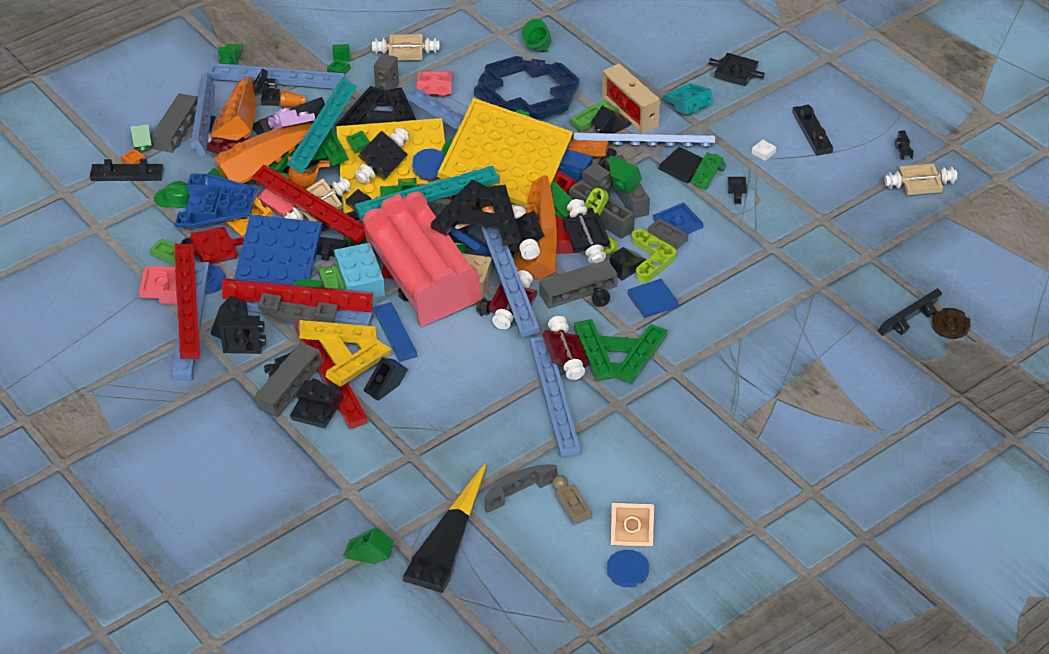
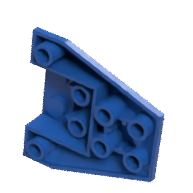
[174,173,258,227]

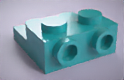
[663,83,713,115]

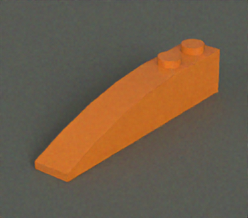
[210,75,256,141]
[213,123,312,184]
[514,175,557,280]

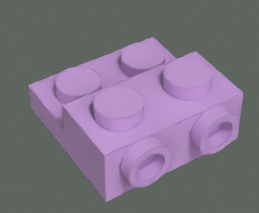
[268,108,315,130]

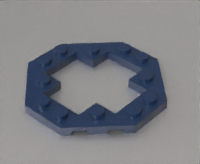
[474,56,580,119]

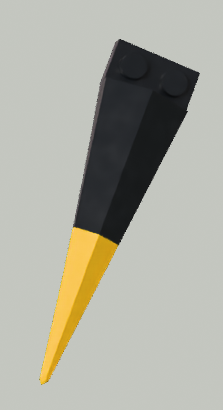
[403,464,486,593]

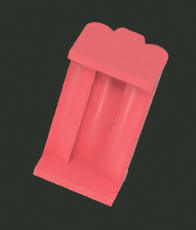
[363,191,482,327]

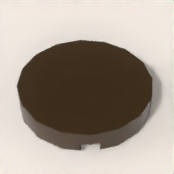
[932,308,970,339]

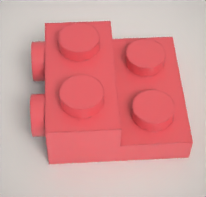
[417,71,453,97]
[139,266,177,304]

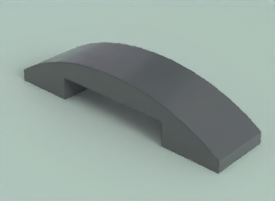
[258,293,338,323]
[485,464,557,513]

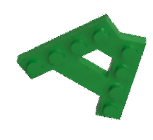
[268,128,349,174]
[574,319,668,384]

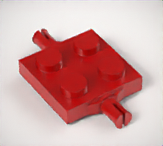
[189,227,244,264]

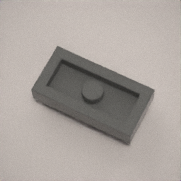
[648,218,689,249]

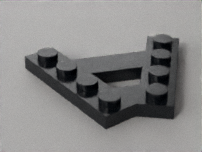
[336,86,416,131]
[430,179,521,246]

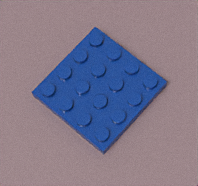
[234,214,323,284]

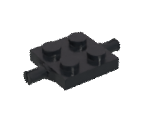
[708,53,765,86]

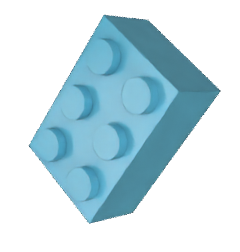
[334,243,385,298]

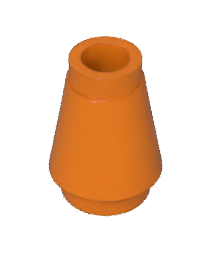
[280,91,305,108]

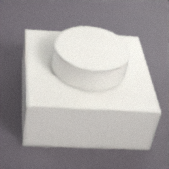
[751,140,777,161]

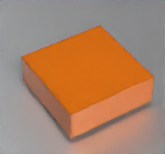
[120,149,146,164]

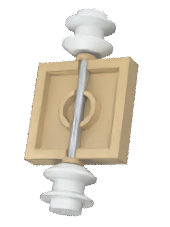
[372,34,439,61]
[884,163,957,195]
[284,177,351,222]

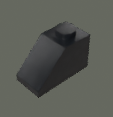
[591,105,631,134]
[609,247,646,281]
[211,295,248,339]
[363,357,408,401]

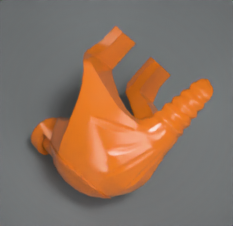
[288,156,332,189]

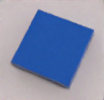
[653,202,703,234]
[451,228,491,257]
[627,279,679,318]

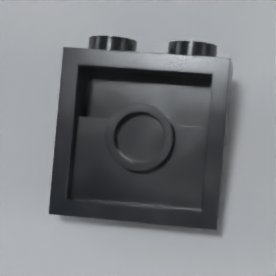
[219,315,266,354]
[290,378,343,429]

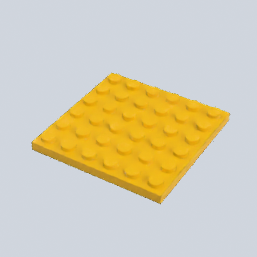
[437,98,573,208]
[336,118,452,213]

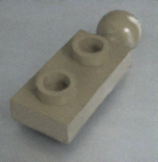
[552,475,592,525]

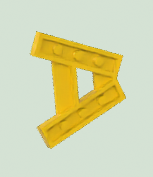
[298,320,392,387]

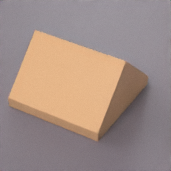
[611,503,654,546]

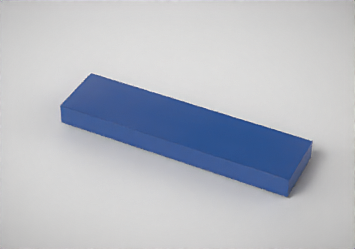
[374,302,417,362]

